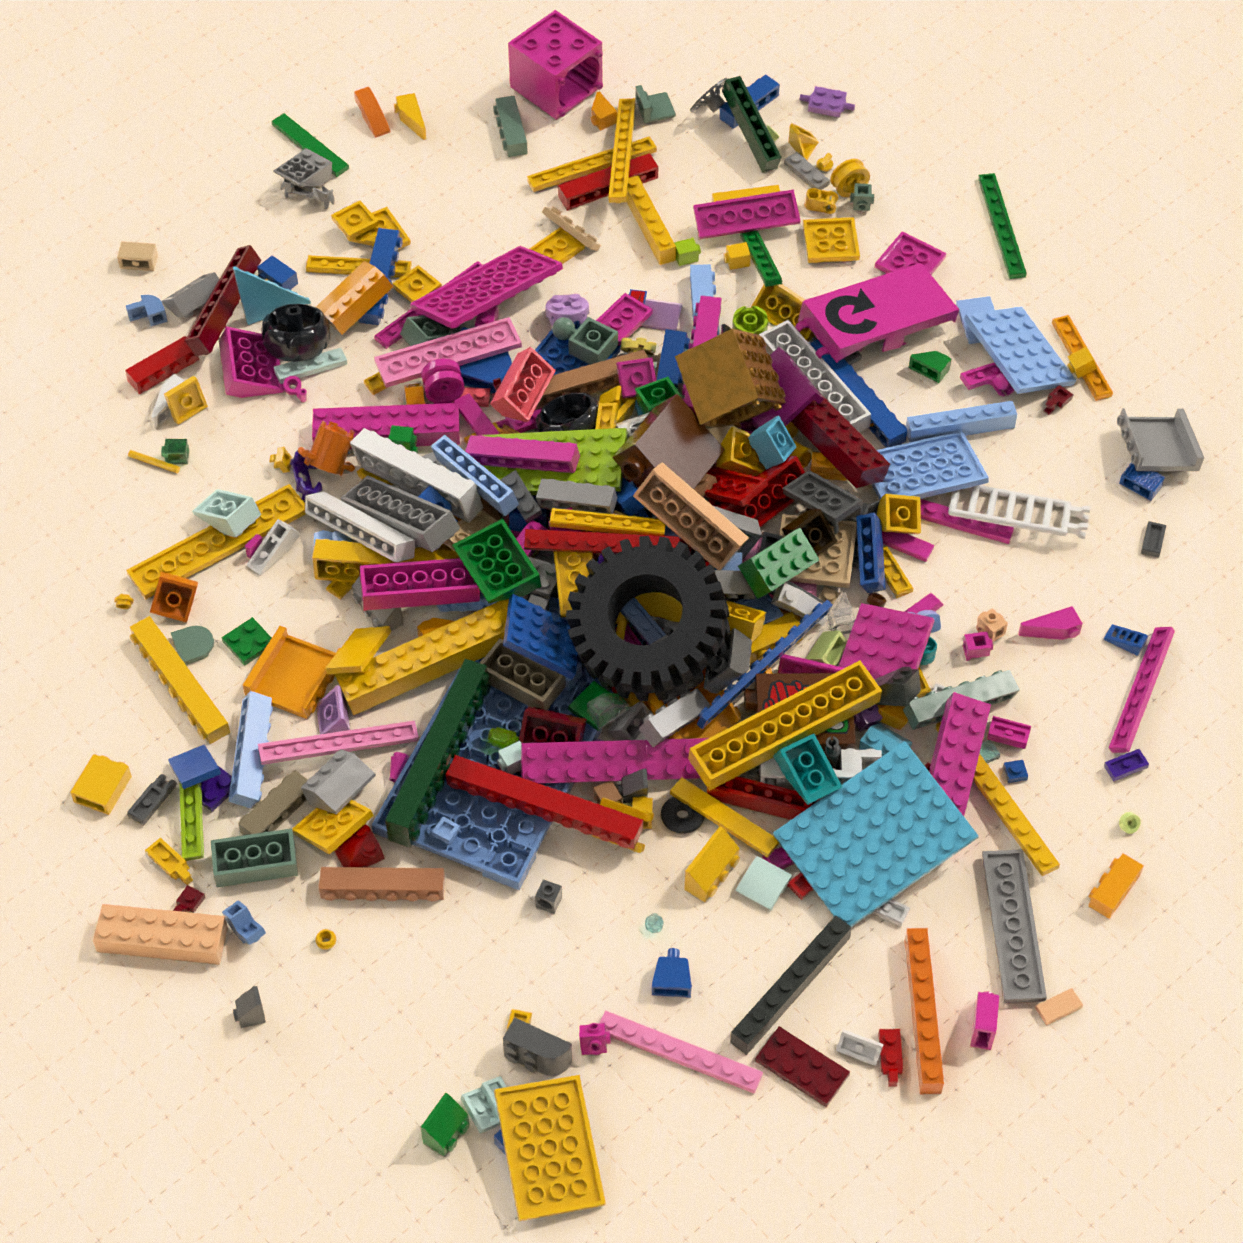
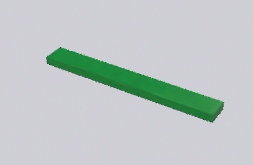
[978,173,1027,279]

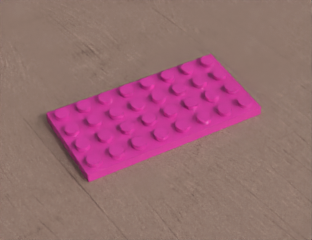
[410,245,563,329]

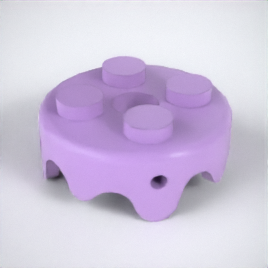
[545,294,590,327]

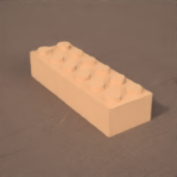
[633,462,749,570]
[93,904,228,965]

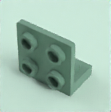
[635,85,676,123]

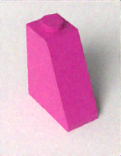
[970,991,999,1050]

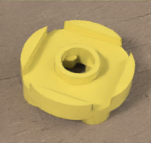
[621,338,657,355]

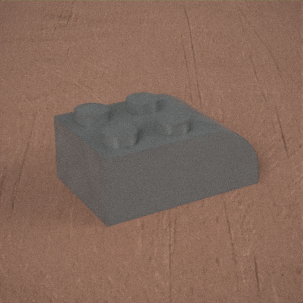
[704,628,752,694]
[502,1017,573,1076]

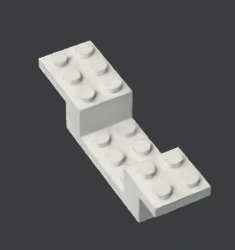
[741,748,882,797]

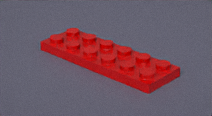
[703,466,768,507]

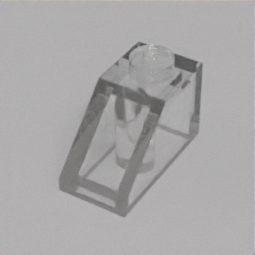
[826,591,855,635]
[587,693,631,729]

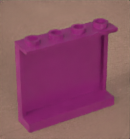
[752,347,824,429]

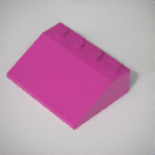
[219,327,284,398]

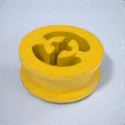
[830,158,870,197]

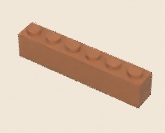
[319,867,445,901]

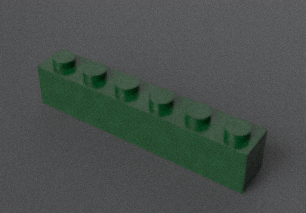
[721,75,782,173]

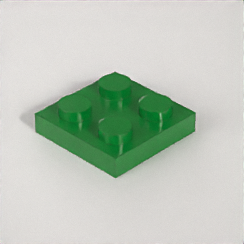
[221,617,272,666]

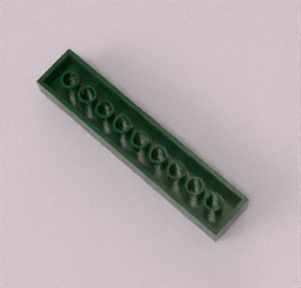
[385,659,491,848]

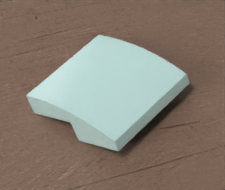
[735,856,793,910]
[460,1076,507,1134]

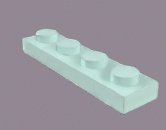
[274,347,348,384]

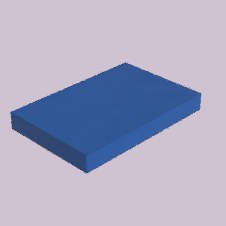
[167,744,221,789]

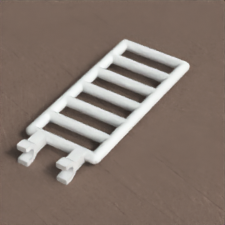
[948,485,1091,539]

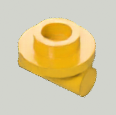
[816,153,833,171]

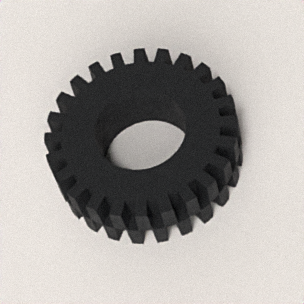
[566,536,730,701]

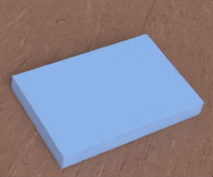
[956,296,995,344]

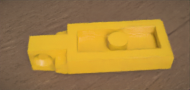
[145,838,193,885]

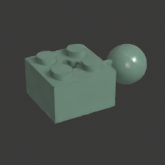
[552,317,618,365]

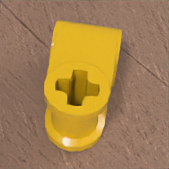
[805,188,839,214]

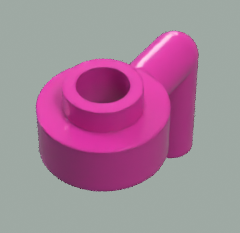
[283,376,307,402]

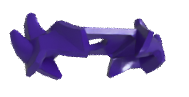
[290,450,322,502]

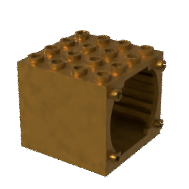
[675,329,786,428]

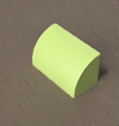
[806,631,847,666]

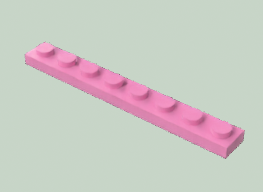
[258,720,419,765]
[599,1010,763,1094]

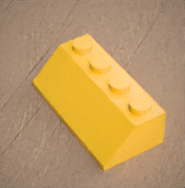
[751,284,815,342]

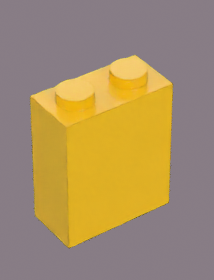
[70,754,132,815]

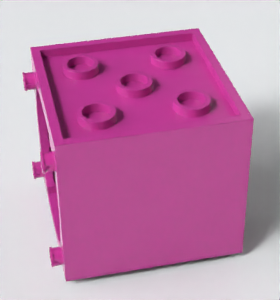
[508,10,603,120]

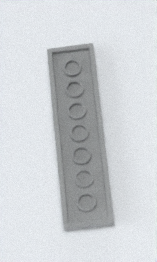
[982,849,1047,1003]

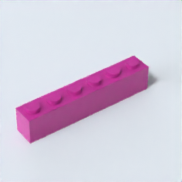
[465,435,580,473]

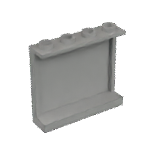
[1116,408,1205,471]

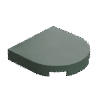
[170,625,214,665]

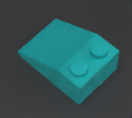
[773,733,842,805]

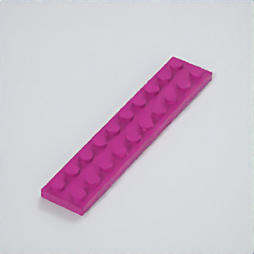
[521,738,708,784]

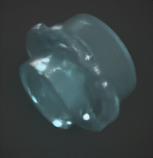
[645,913,664,933]

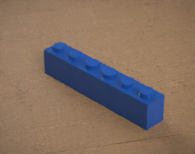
[358,228,403,326]

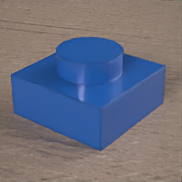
[1003,760,1029,783]

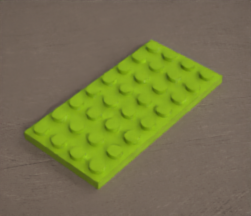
[479,428,628,498]

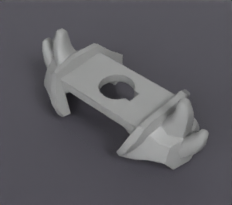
[280,178,335,209]

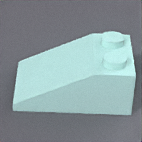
[192,489,261,537]

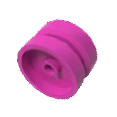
[421,358,465,404]

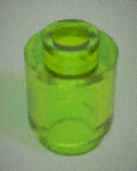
[488,727,519,749]

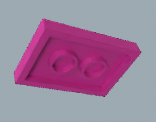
[596,293,653,346]

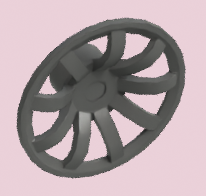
[689,77,728,113]

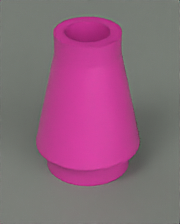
[389,752,409,783]

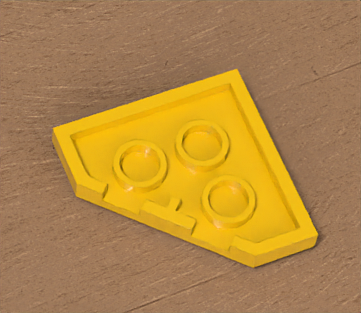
[345,207,411,249]

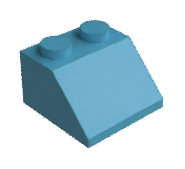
[748,415,797,469]
[859,723,913,756]

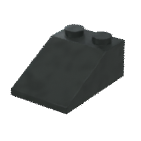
[875,667,921,707]

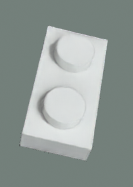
[835,1029,884,1066]

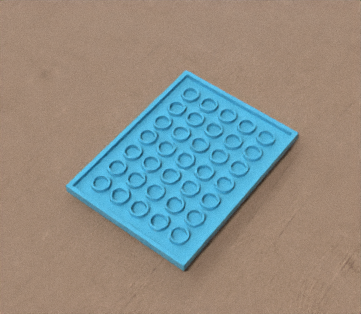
[773,741,979,927]

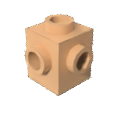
[976,608,1008,642]

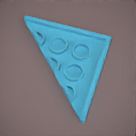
[233,266,311,325]

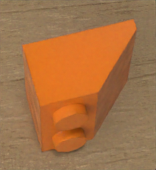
[150,572,198,623]

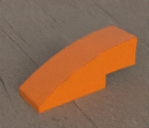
[354,86,390,138]

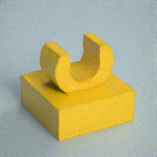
[269,447,292,473]

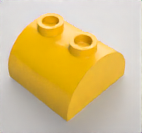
[877,494,921,535]

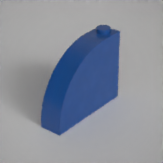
[459,326,512,394]

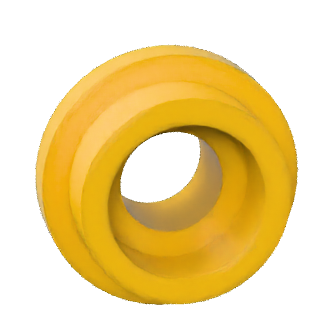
[114,594,134,609]
[315,929,336,950]

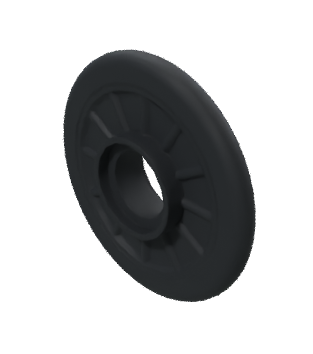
[661,797,704,834]

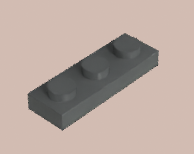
[500,470,543,523]

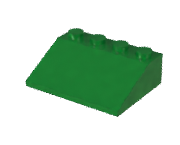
[452,519,542,603]

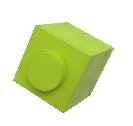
[674,238,701,266]

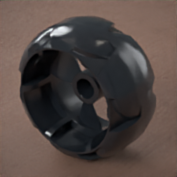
[261,304,330,362]
[535,393,599,432]

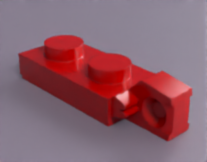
[878,1029,903,1087]

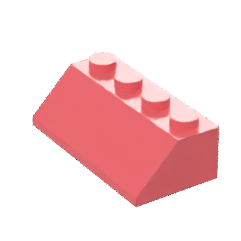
[490,347,556,422]

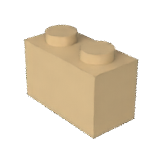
[117,241,158,271]

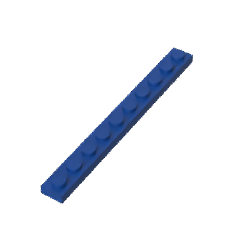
[697,600,833,729]

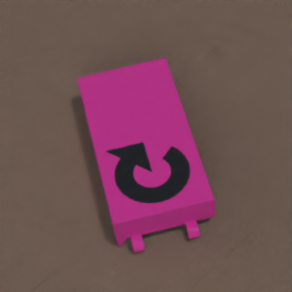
[795,263,959,363]

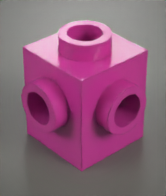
[579,1023,611,1055]

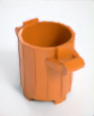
[298,421,355,476]

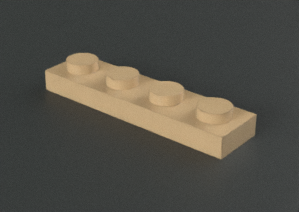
[541,207,601,251]

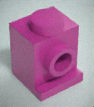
[962,632,993,661]

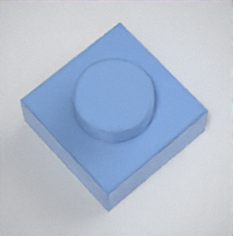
[432,817,460,845]

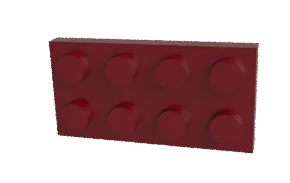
[755,1026,850,1108]

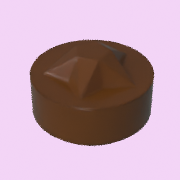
[866,593,887,608]

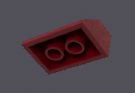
[519,706,587,743]

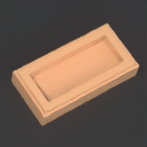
[1035,988,1083,1026]

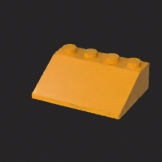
[316,261,393,335]

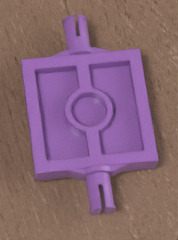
[799,86,856,118]

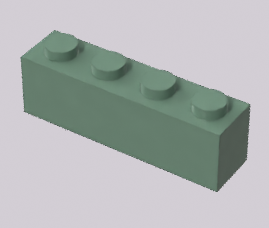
[493,95,528,157]

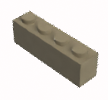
[238,770,308,835]

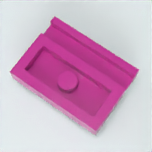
[987,716,1031,749]

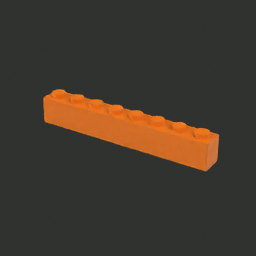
[904,928,944,1094]

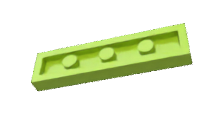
[179,782,204,861]

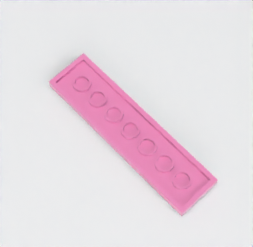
[374,317,522,388]

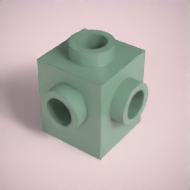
[850,183,875,211]

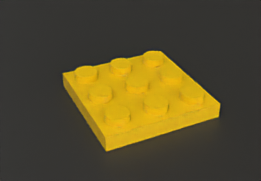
[803,217,860,263]
[292,800,374,854]

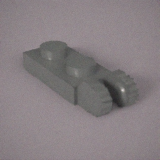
[127,774,177,825]

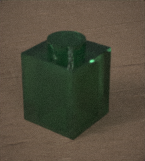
[161,439,190,464]

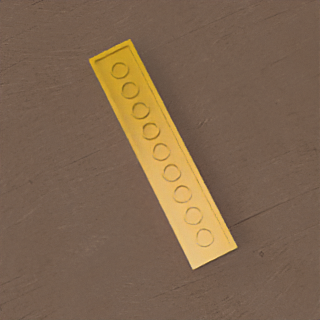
[126,484,306,600]

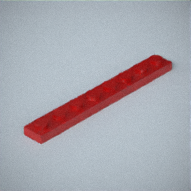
[524,529,680,554]

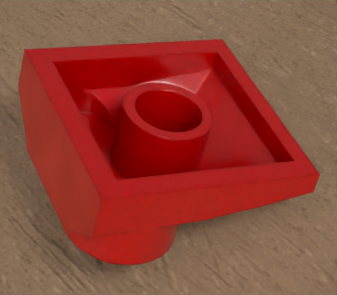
[334,824,385,868]

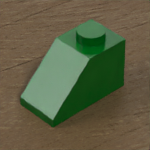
[908,351,952,383]

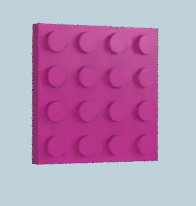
[839,603,935,680]

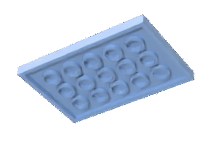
[964,306,1076,394]
[871,431,989,500]

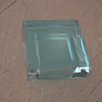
[980,740,1001,763]

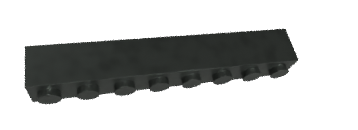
[730,915,852,1055]

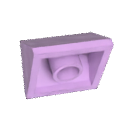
[642,298,683,331]
[316,685,350,735]

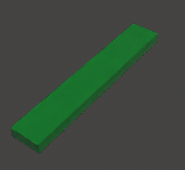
[271,113,349,177]
[740,230,783,287]

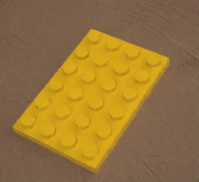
[494,1075,606,1221]

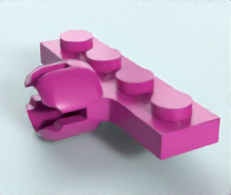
[959,362,1015,397]

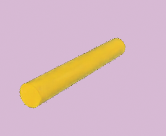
[128,450,180,474]

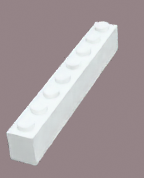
[305,491,415,562]

